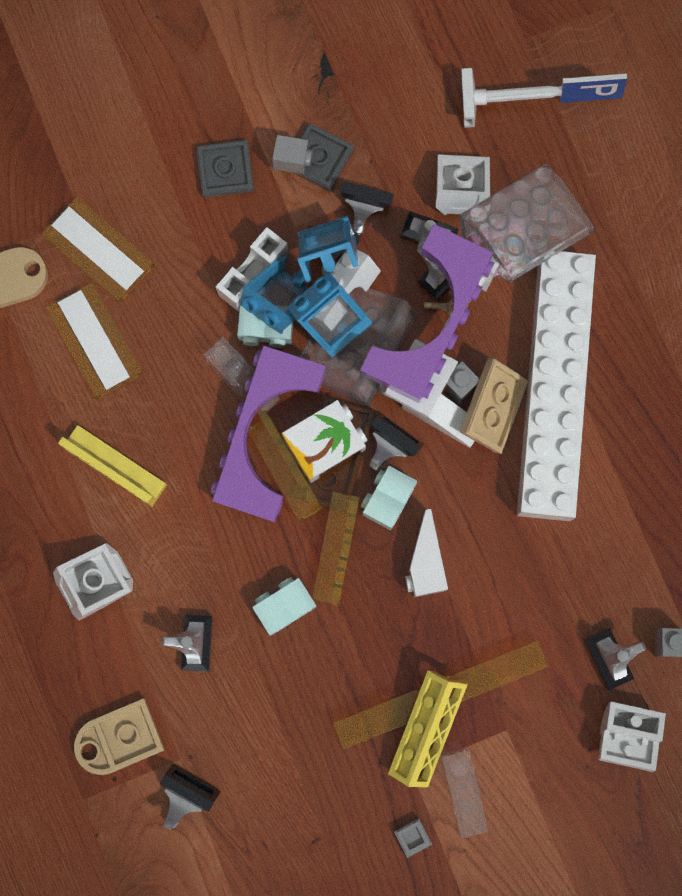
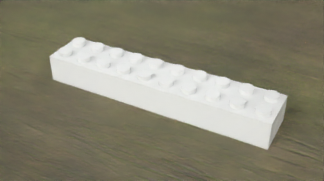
[517,249,596,521]

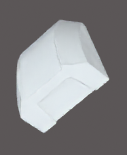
[435,154,490,217]
[53,543,133,621]

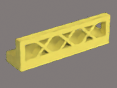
[58,425,167,507]
[388,670,468,787]

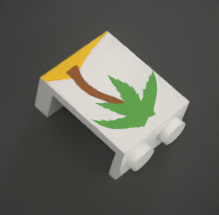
[282,400,367,483]

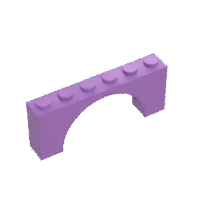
[360,224,495,403]
[210,346,327,522]

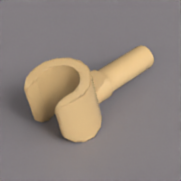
[424,299,453,316]

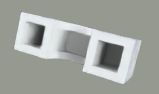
[216,227,289,312]
[312,250,381,335]

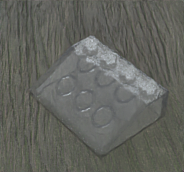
[460,164,595,283]
[300,287,417,407]

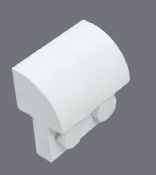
[598,702,666,772]

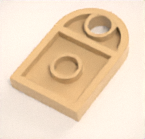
[0,247,48,308]
[74,698,165,775]

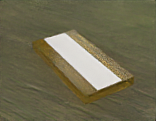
[42,197,155,303]
[46,283,143,399]

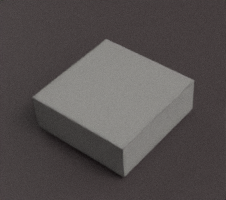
[394,818,432,858]

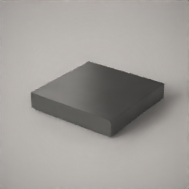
[292,123,355,192]
[196,140,254,198]

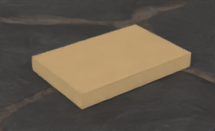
[460,358,529,454]

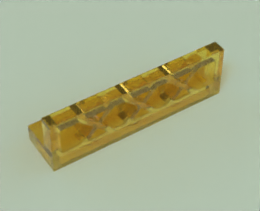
[248,411,323,521]
[313,492,360,606]

